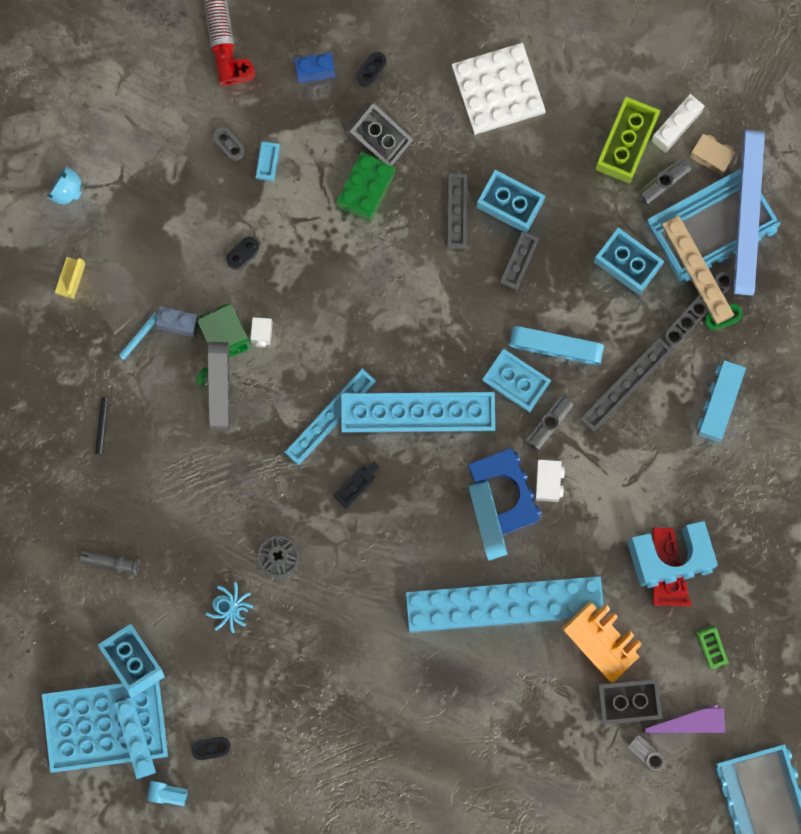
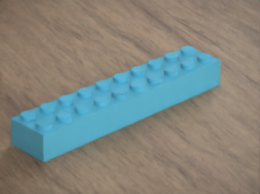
[406,576,604,633]

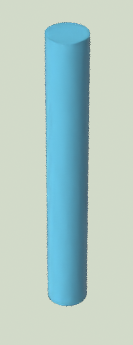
[118,312,158,360]

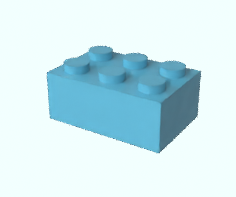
[477,170,545,233]
[594,228,664,296]
[98,624,165,698]

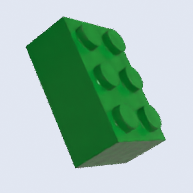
[336,152,396,223]

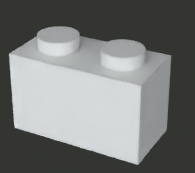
[535,460,565,502]

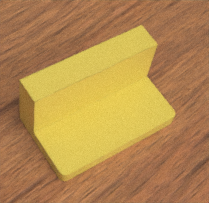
[55,257,86,299]

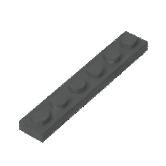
[580,338,673,433]

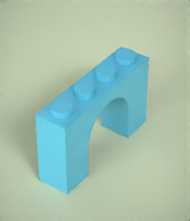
[627,521,718,588]

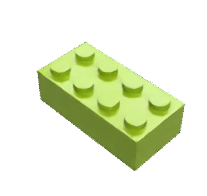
[595,97,661,184]

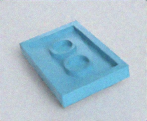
[482,349,551,413]

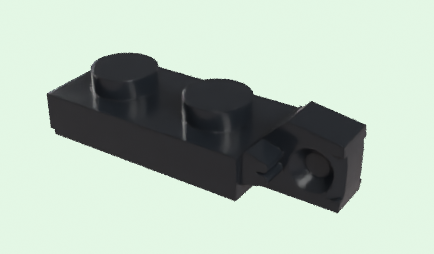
[333,462,379,509]

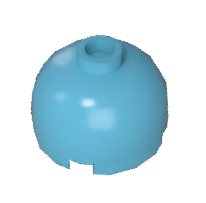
[47,166,82,205]

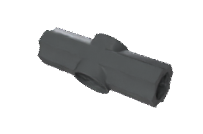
[637,158,691,206]
[526,395,574,451]

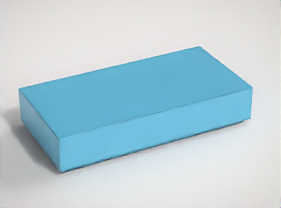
[255,141,280,181]

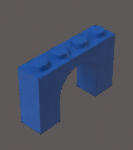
[468,448,542,536]

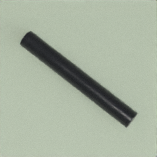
[95,397,109,455]

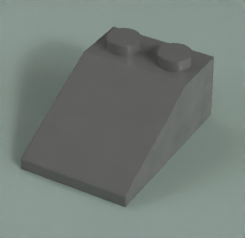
[343,102,414,166]

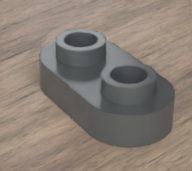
[213,127,244,161]

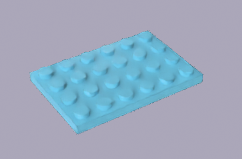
[42,680,168,773]

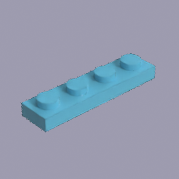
[114,698,156,779]

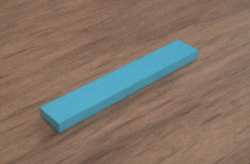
[284,369,376,466]

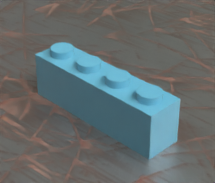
[696,360,746,442]

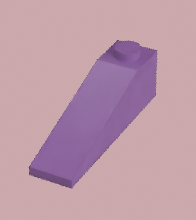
[644,705,725,733]

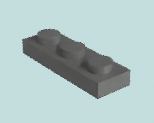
[500,231,540,291]

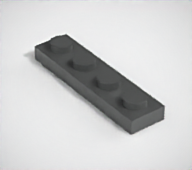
[448,174,467,249]

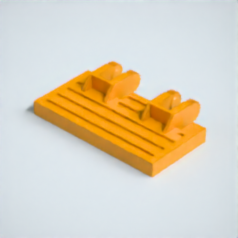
[561,601,641,684]

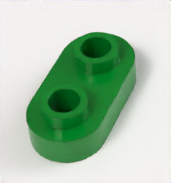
[705,304,743,331]

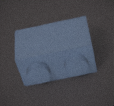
[156,307,199,337]

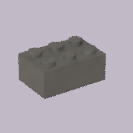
[597,679,662,725]

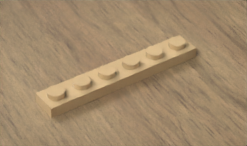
[662,216,734,325]

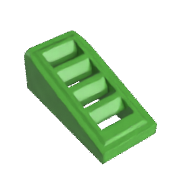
[695,625,729,670]

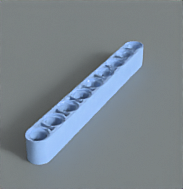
[733,129,765,296]

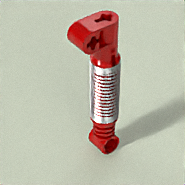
[203,0,256,86]

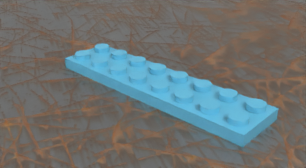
[341,392,495,433]

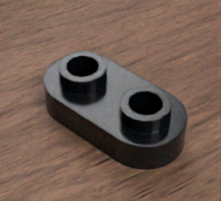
[357,52,387,87]
[226,237,259,270]
[191,737,231,760]

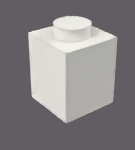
[251,317,273,347]

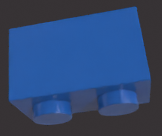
[295,52,335,83]

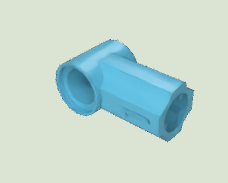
[146,781,188,806]

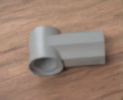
[627,735,664,771]

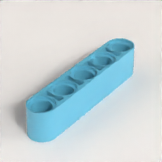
[509,326,604,365]
[469,480,508,561]

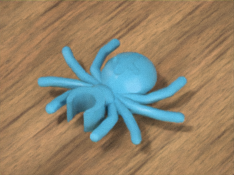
[206,582,253,633]

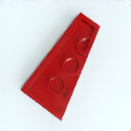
[652,527,692,607]

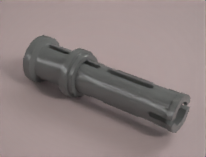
[80,549,140,576]

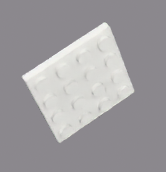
[451,43,546,135]

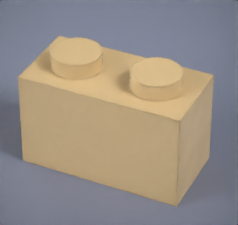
[690,134,736,176]

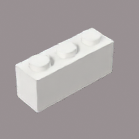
[651,94,704,153]

